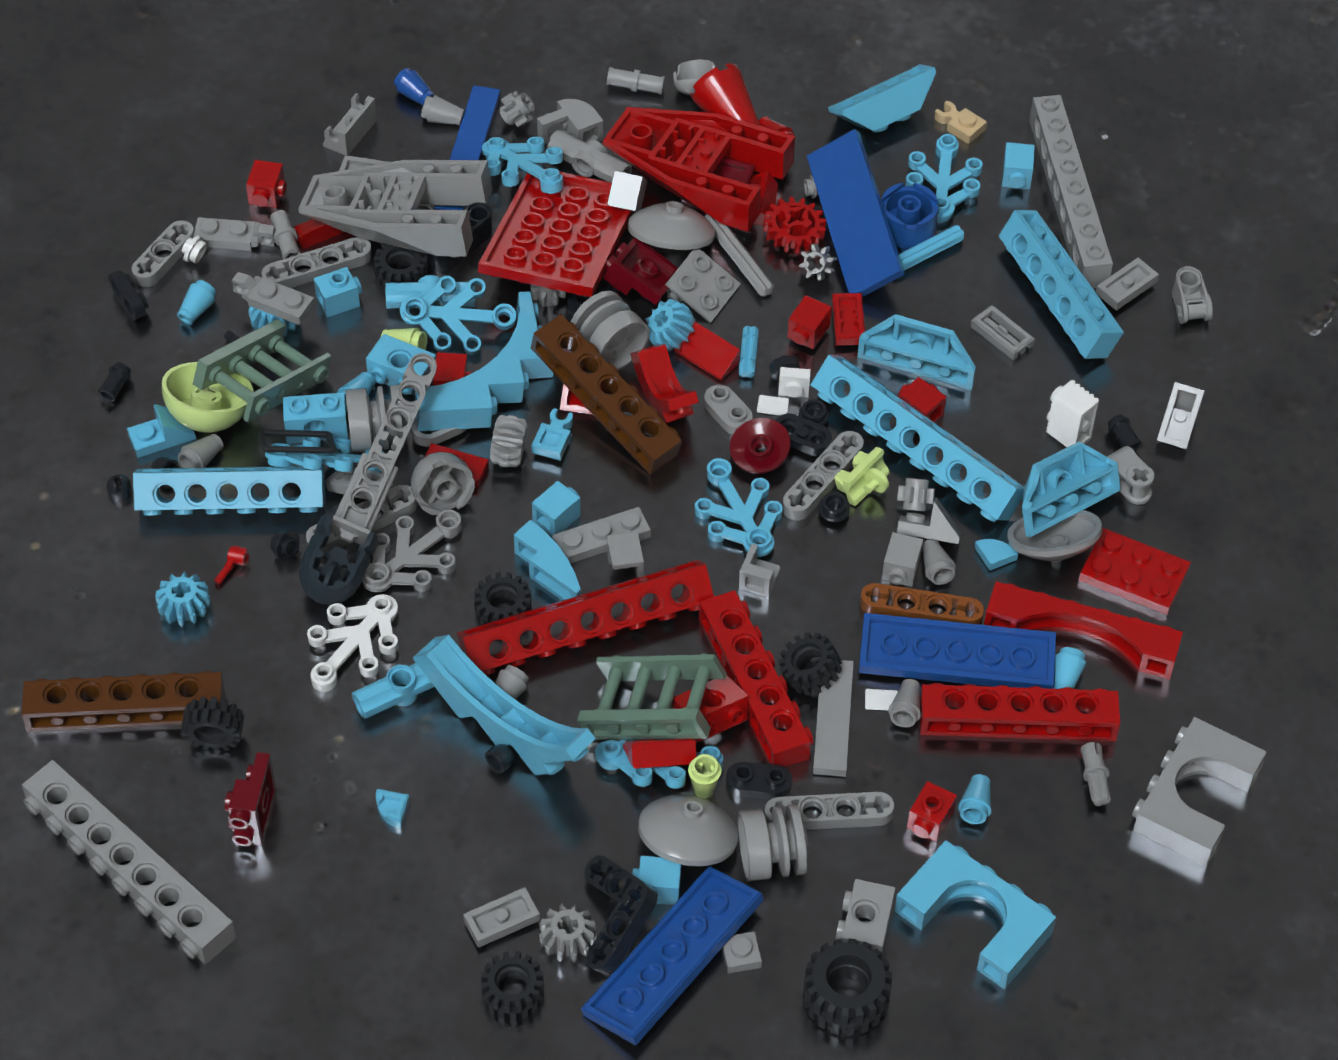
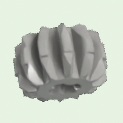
[490,415,528,468]
[539,903,597,963]

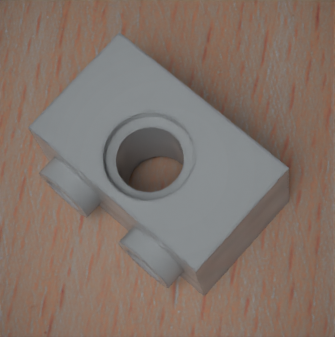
[835,879,895,953]

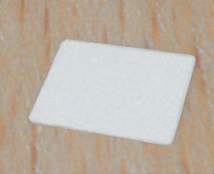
[757,395,789,415]
[865,689,898,711]

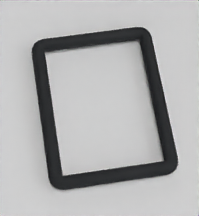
[258,430,336,453]

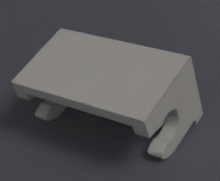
[323,93,377,156]

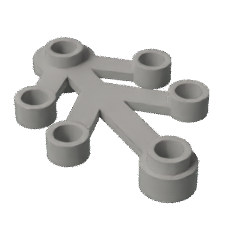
[362,510,462,592]

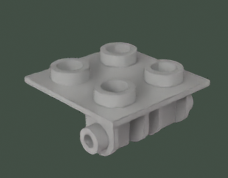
[665,248,741,323]

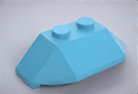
[828,64,936,133]
[857,314,976,390]
[1022,442,1121,537]

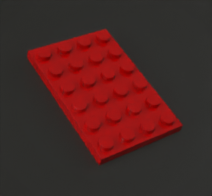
[478,168,633,297]

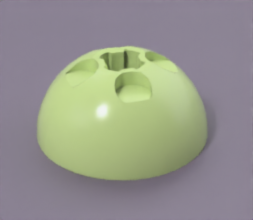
[162,362,253,433]

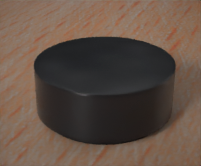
[769,355,801,381]

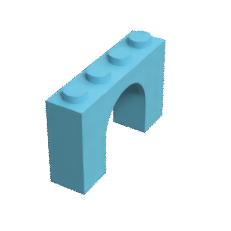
[894,840,1056,990]

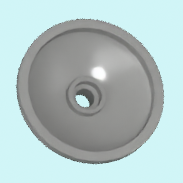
[628,201,715,250]
[1007,510,1102,562]
[638,794,739,866]

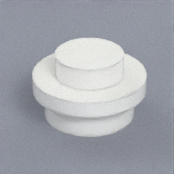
[181,235,208,264]

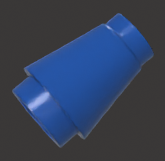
[394,68,435,106]

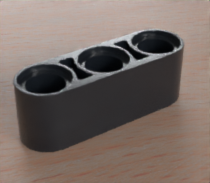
[427,202,493,274]

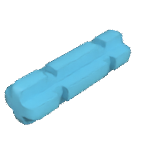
[739,325,759,378]

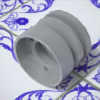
[571,291,650,370]
[345,384,407,453]
[738,804,809,882]

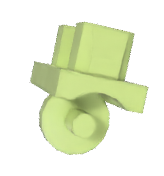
[834,447,890,506]

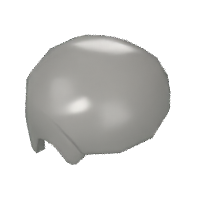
[673,59,715,95]

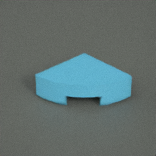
[975,539,1018,571]
[376,789,410,829]

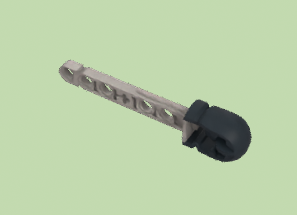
[298,353,437,605]

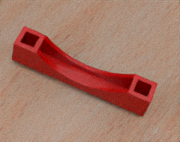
[984,581,1183,680]

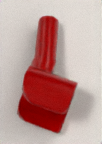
[213,546,250,585]

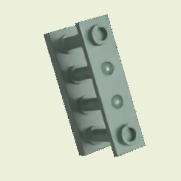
[193,319,332,422]
[577,653,726,740]

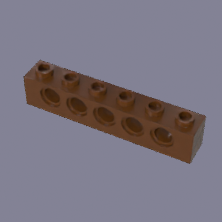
[531,314,682,475]
[21,671,225,732]

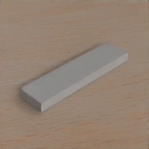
[813,660,854,777]

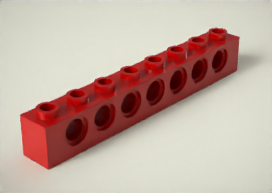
[456,560,714,675]

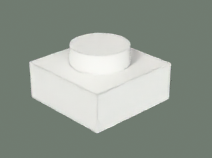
[778,367,811,398]

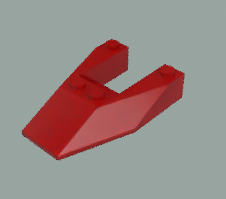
[603,107,795,232]

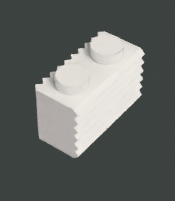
[1046,380,1099,447]

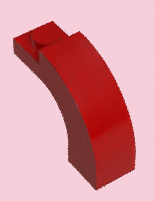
[630,344,699,423]

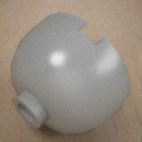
[411,452,475,515]

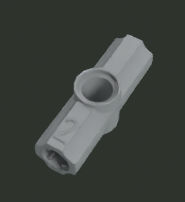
[547,130,632,183]

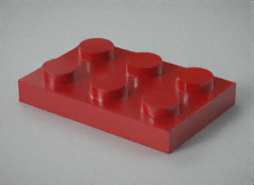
[1079,528,1191,615]

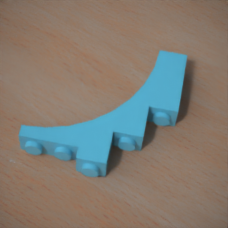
[415,292,554,431]
[413,635,596,775]

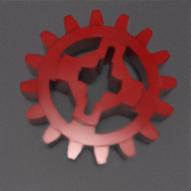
[763,197,827,254]

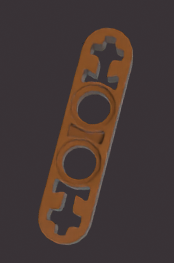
[860,583,984,625]

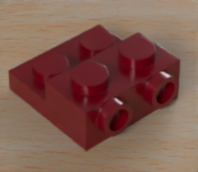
[603,237,678,305]
[225,752,276,846]

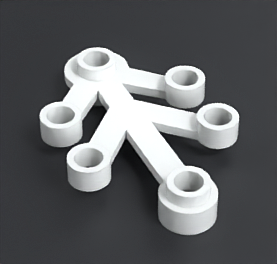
[307,594,398,692]

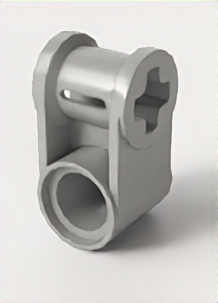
[1171,266,1213,324]
[1107,446,1154,505]

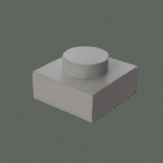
[722,932,762,974]

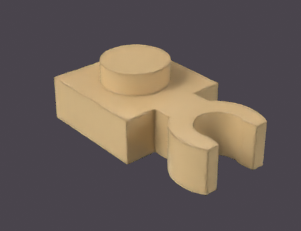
[935,101,987,145]

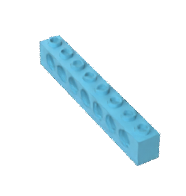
[811,354,1024,522]

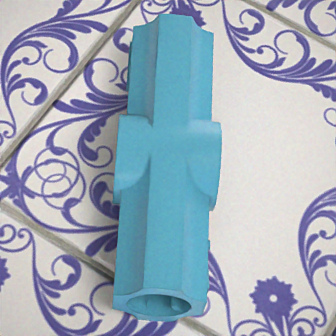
[385,275,475,312]
[352,663,434,719]

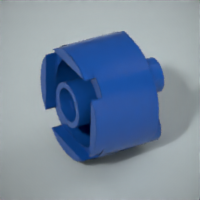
[881,183,938,251]

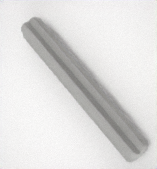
[705,215,774,297]

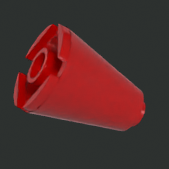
[690,63,760,126]

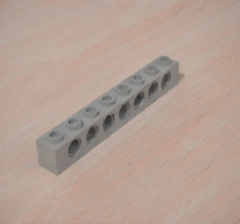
[1029,95,1113,288]
[22,760,236,965]

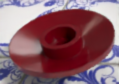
[730,418,791,474]

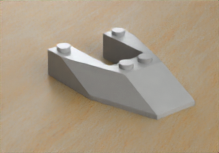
[298,160,492,258]

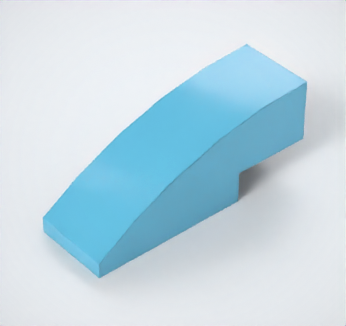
[514,519,581,600]

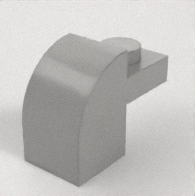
[537,99,603,145]

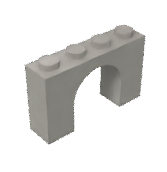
[1132,717,1267,867]

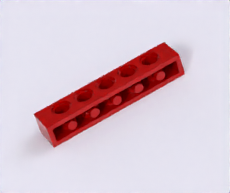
[699,590,814,767]
[920,683,1120,741]

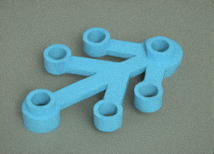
[905,134,983,223]
[482,137,563,194]
[400,276,516,355]
[265,437,384,472]
[695,458,783,557]
[595,739,723,789]

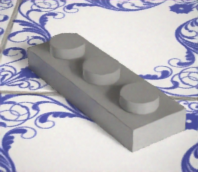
[552,507,651,564]

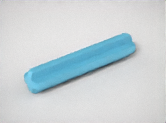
[899,225,964,270]

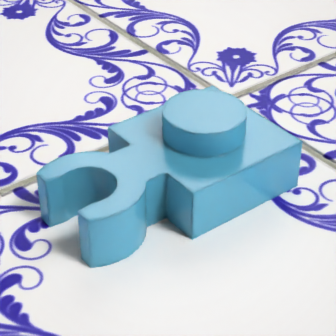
[531,408,573,461]

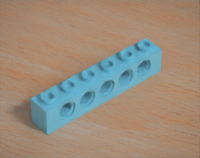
[999,210,1124,359]
[133,466,326,515]

